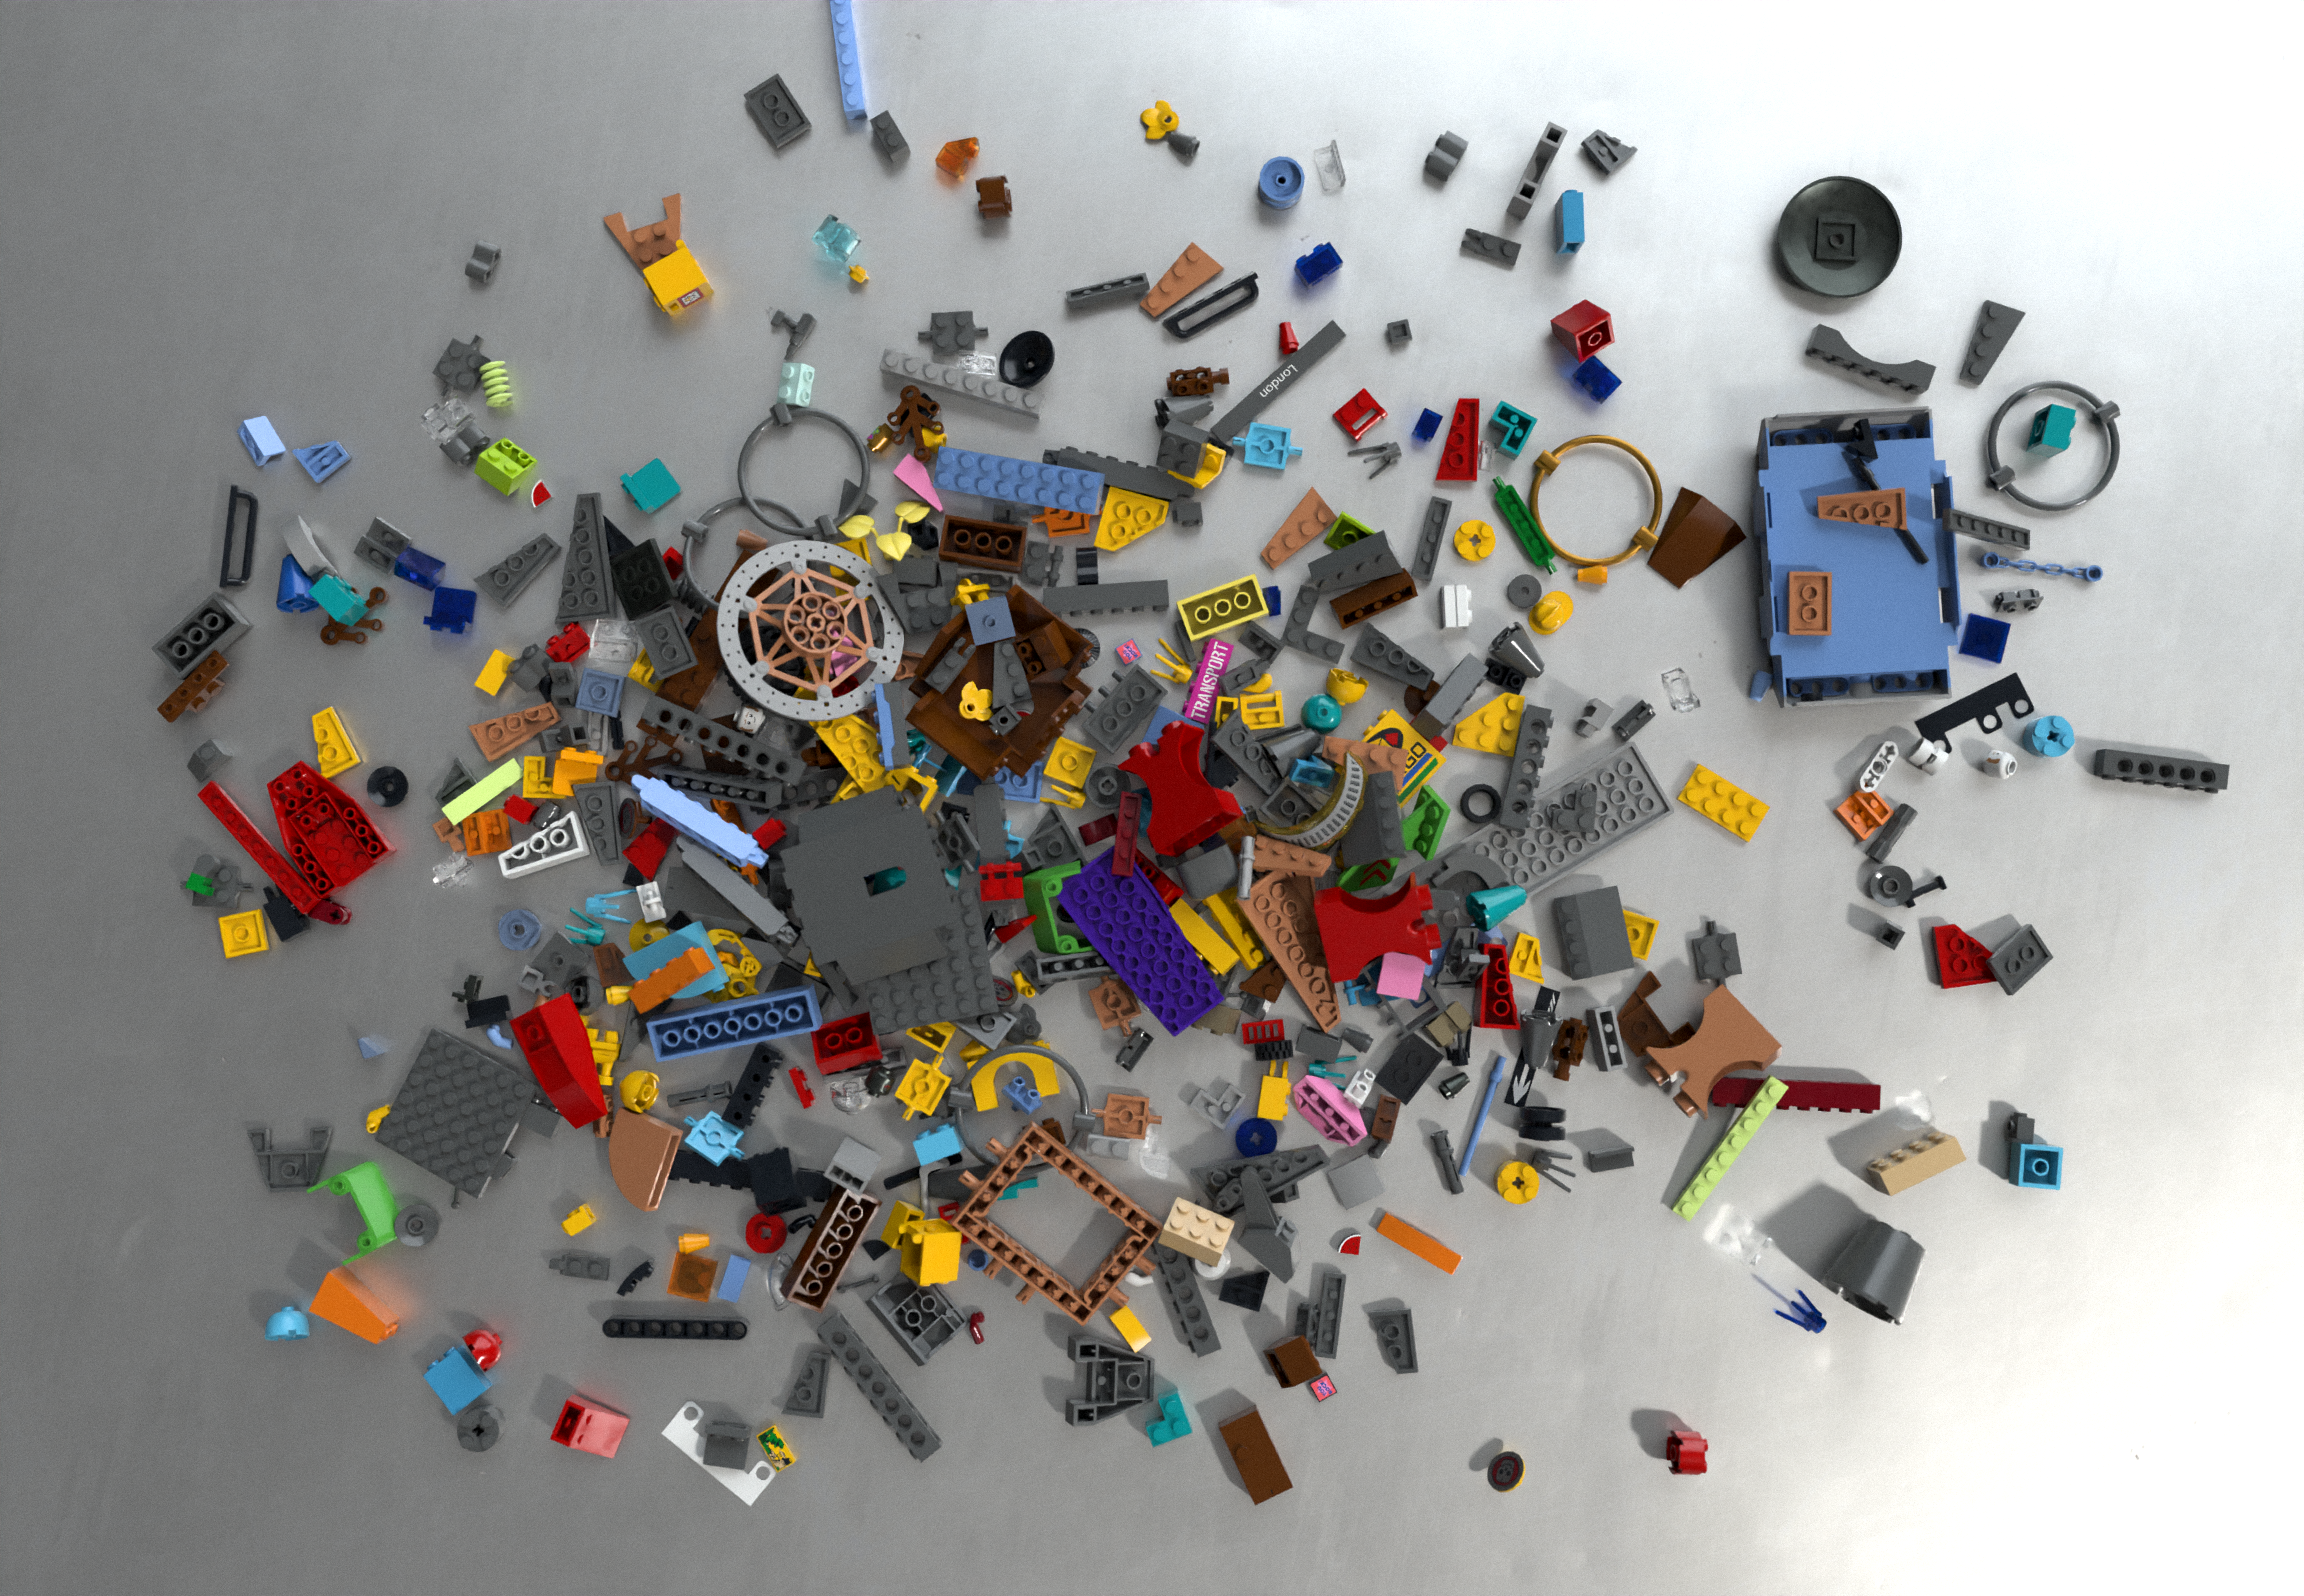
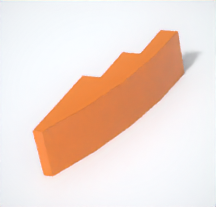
[1376,1213,1463,1275]

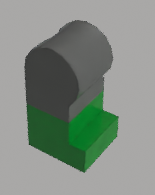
[185,854,221,896]

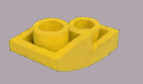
[1109,1304,1151,1353]

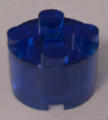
[1235,1115,1277,1158]

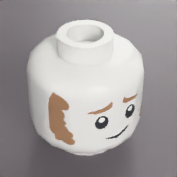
[733,704,766,734]
[1982,750,2017,779]

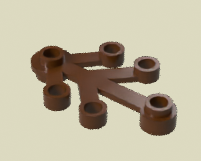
[887,385,945,463]
[320,587,389,645]
[605,736,685,786]

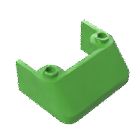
[1023,861,1095,955]
[307,1161,401,1266]

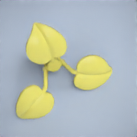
[837,500,930,561]

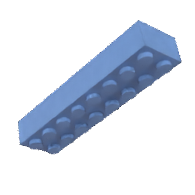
[933,446,1105,515]
[646,983,823,1062]

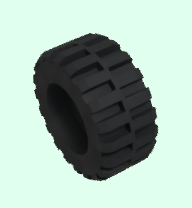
[723,625,806,707]

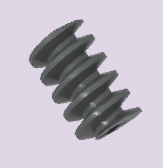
[674,575,715,617]

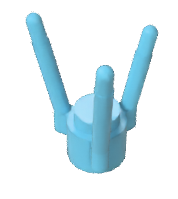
[586,888,637,924]

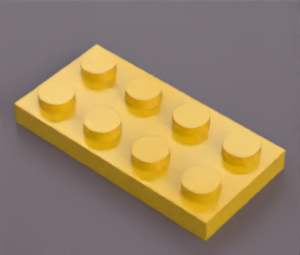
[1676,764,1770,842]

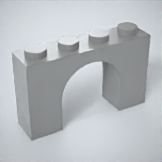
[1506,122,1568,219]

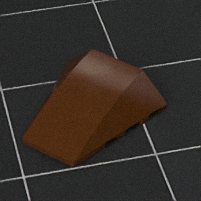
[1647,487,1747,589]

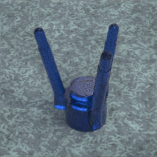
[1775,1290,1827,1334]

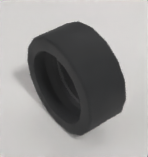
[1460,784,1501,823]

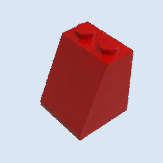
[1550,299,1615,363]

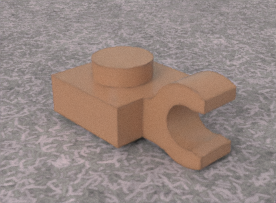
[432,816,466,853]

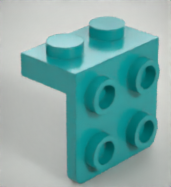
[619,458,681,515]

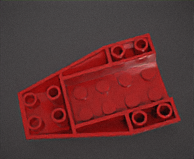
[509,993,608,1129]

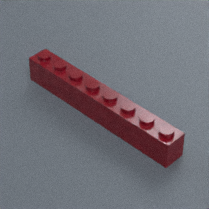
[1708,1077,1881,1114]

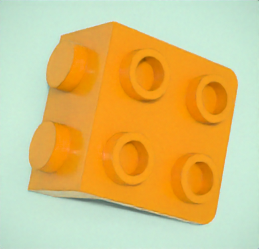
[551,747,603,797]

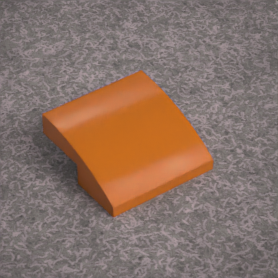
[1833,782,1895,842]
[462,808,512,857]

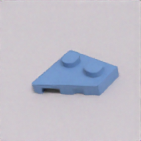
[292,440,351,483]

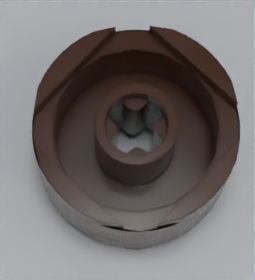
[976,175,1012,220]

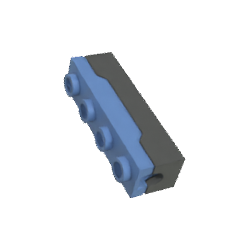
[871,681,911,771]

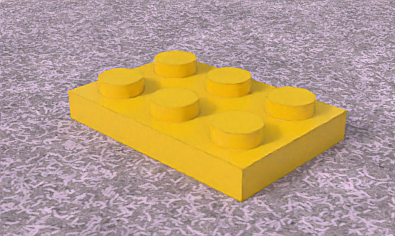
[825,537,873,607]

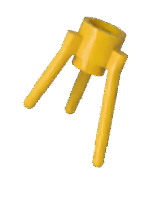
[1150,638,1193,685]
[1040,785,1087,810]

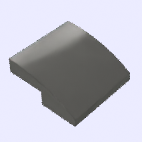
[353,517,413,575]

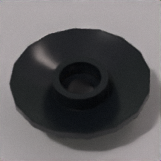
[367,766,409,807]

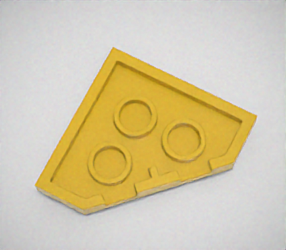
[1094,486,1170,552]
[1451,692,1525,757]

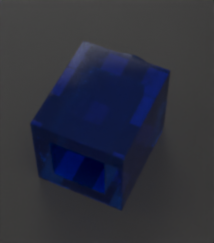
[1412,408,1443,443]

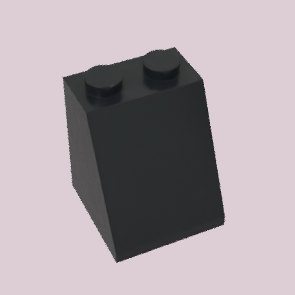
[747,1147,808,1218]

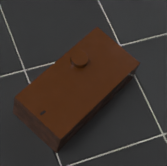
[938,514,1028,574]
[1218,1405,1293,1505]

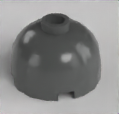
[564,974,604,1016]

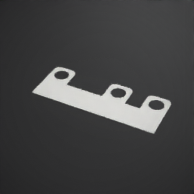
[662,1401,776,1506]

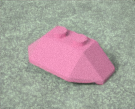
[1293,1075,1367,1147]

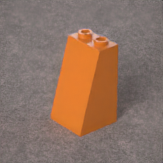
[308,1265,400,1345]

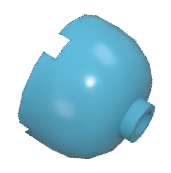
[265,1307,309,1341]

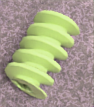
[479,361,513,407]

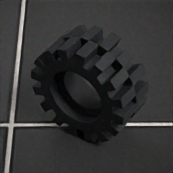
[1254,1040,1294,1061]

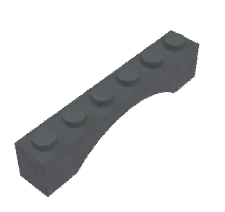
[1805,324,1936,395]

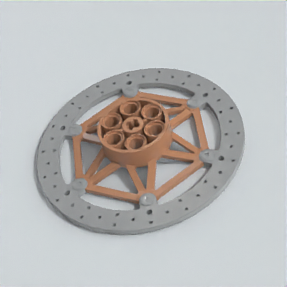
[717,540,904,722]

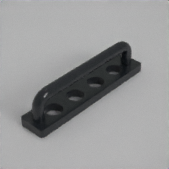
[1163,271,1259,339]
[219,484,259,589]

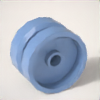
[1258,156,1305,210]

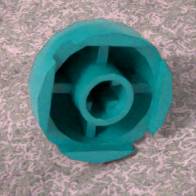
[1301,693,1342,735]

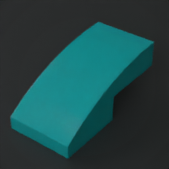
[997,1177,1039,1201]

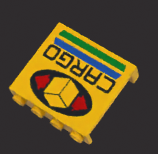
[1334,709,1447,810]

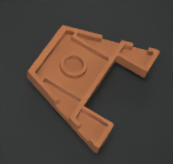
[603,193,682,272]

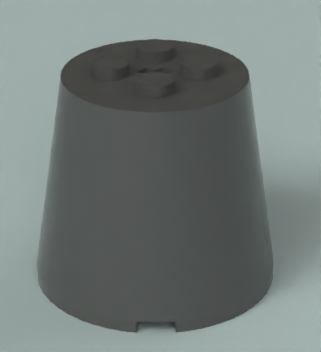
[1821,1219,1926,1325]

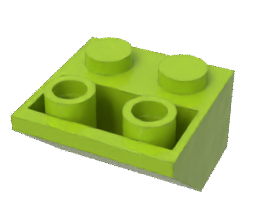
[474,437,538,496]

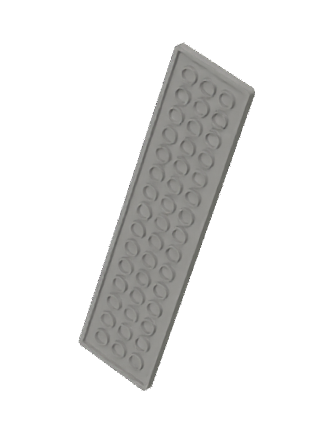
[1362,742,1674,953]

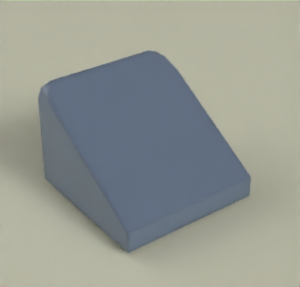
[357,1037,385,1059]

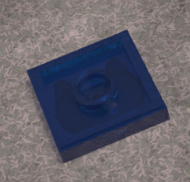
[1958,613,2011,664]

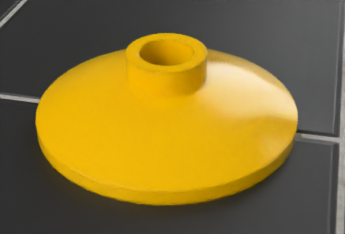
[629,918,670,952]

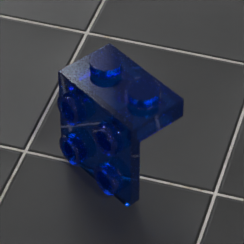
[423,586,477,635]

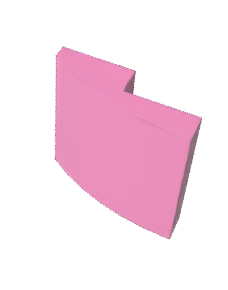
[1376,952,1425,1000]

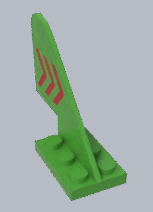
[1335,785,1451,893]

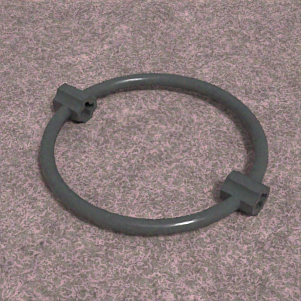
[1987,381,2120,511]
[737,403,870,541]
[681,496,819,618]
[948,1044,1096,1175]

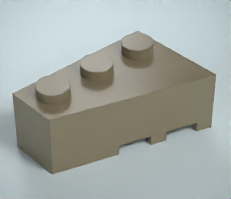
[1191,1004,1242,1036]

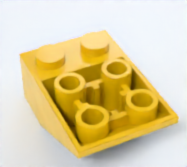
[905,1021,957,1054]

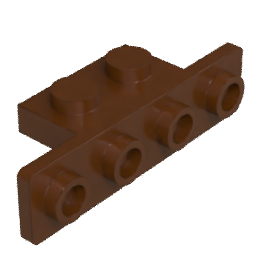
[157,650,230,723]

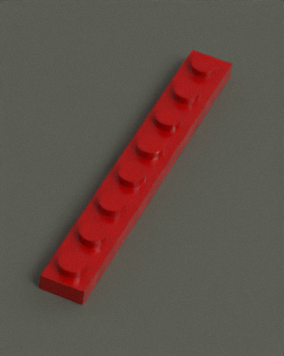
[197,780,321,914]

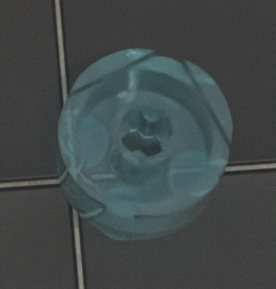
[812,214,862,263]

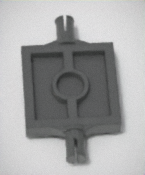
[918,311,989,355]
[432,335,491,399]
[933,810,981,875]
[180,865,254,908]
[1693,921,1742,988]

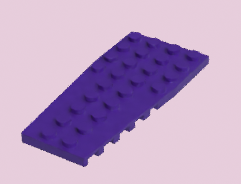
[1055,845,1224,1037]

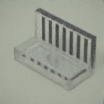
[1313,139,1346,192]

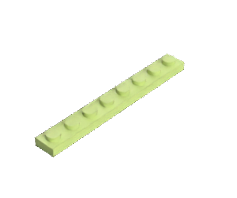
[1671,1074,1789,1222]

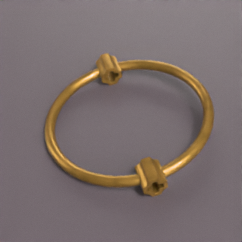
[1530,435,1663,567]

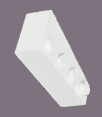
[498,811,590,879]

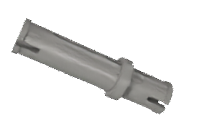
[1237,836,1255,901]

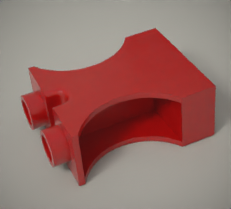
[1118,720,1243,857]
[1314,872,1442,983]

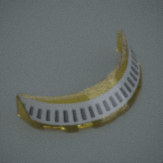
[1251,750,1368,852]

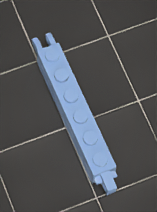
[631,774,769,869]

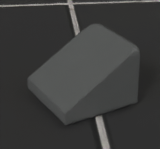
[1240,993,1271,1021]

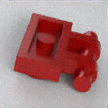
[979,861,1024,902]

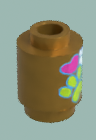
[866,423,894,454]

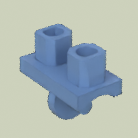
[1001,1076,1043,1115]

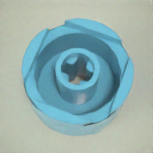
[2023,716,2075,759]

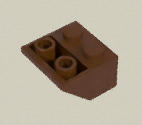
[1012,620,1074,679]
[1263,1335,1323,1389]

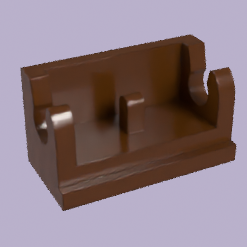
[1371,1094,1401,1144]

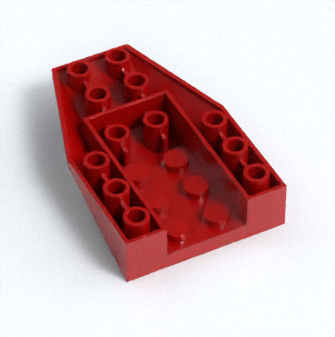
[266,760,397,899]

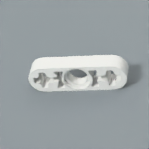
[1855,741,1899,793]

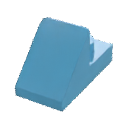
[1288,755,1336,788]

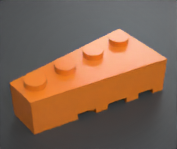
[627,946,715,1014]

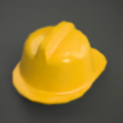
[1528,591,1574,635]

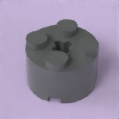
[457,1404,506,1452]

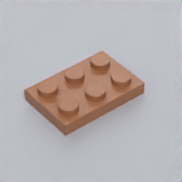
[1787,571,1832,636]

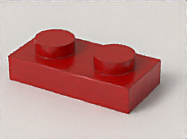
[788,1066,816,1109]

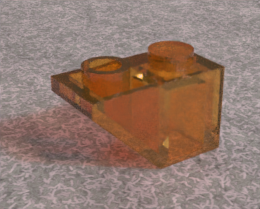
[935,137,980,179]

